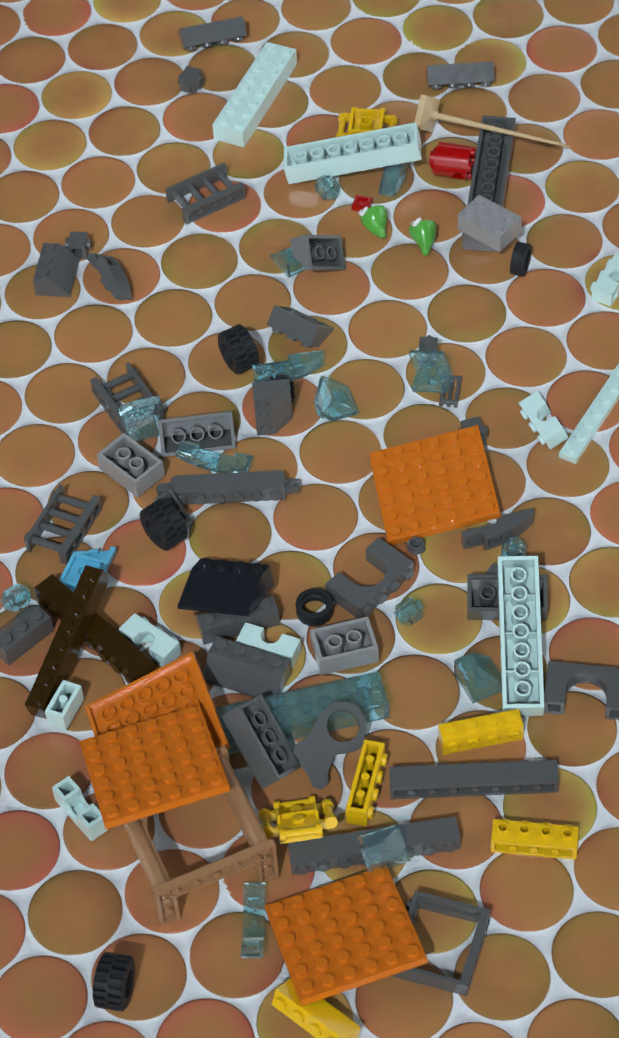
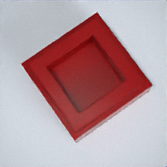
[351,194,373,212]

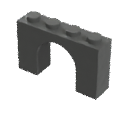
[325,538,414,619]
[544,661,619,720]

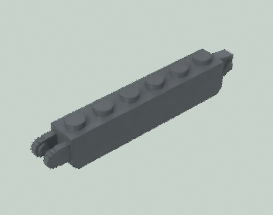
[156,470,300,505]

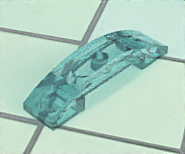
[176,440,253,473]
[241,883,266,959]

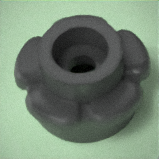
[407,537,426,555]

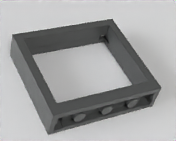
[391,891,491,996]

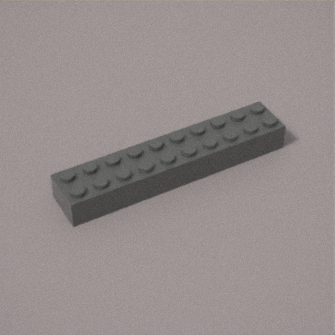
[462,115,516,252]

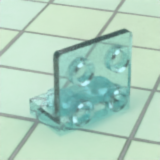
[409,350,453,393]
[118,395,161,442]

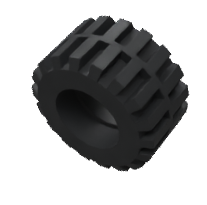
[218,324,259,374]
[139,498,188,551]
[92,952,135,1012]

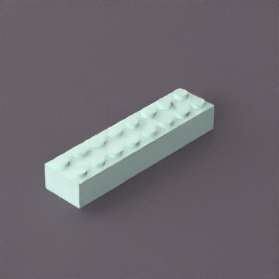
[212,42,297,147]
[284,122,422,184]
[497,556,544,716]

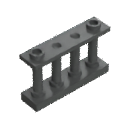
[165,163,246,225]
[90,362,165,437]
[24,484,102,565]

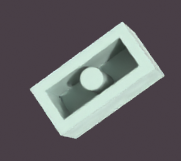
[45,680,84,731]

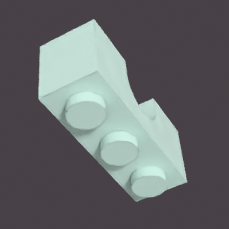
[590,253,619,307]
[519,391,569,450]
[119,613,181,667]
[236,622,302,669]
[52,776,108,842]

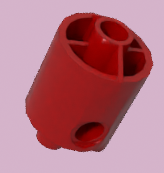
[429,141,476,180]

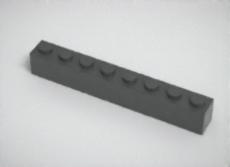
[389,759,559,799]
[288,816,460,875]

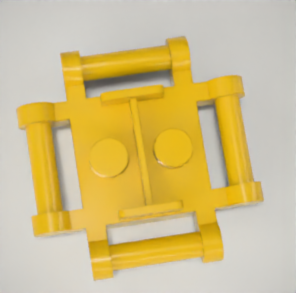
[335,106,398,138]
[258,795,338,844]

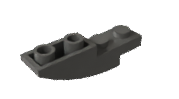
[86,252,132,300]
[461,508,534,551]

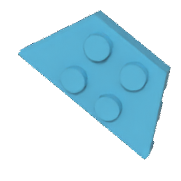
[59,547,117,592]

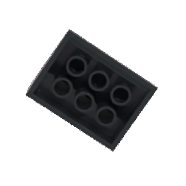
[178,558,274,617]

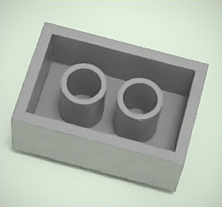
[458,195,522,252]
[97,433,165,498]
[310,617,379,675]

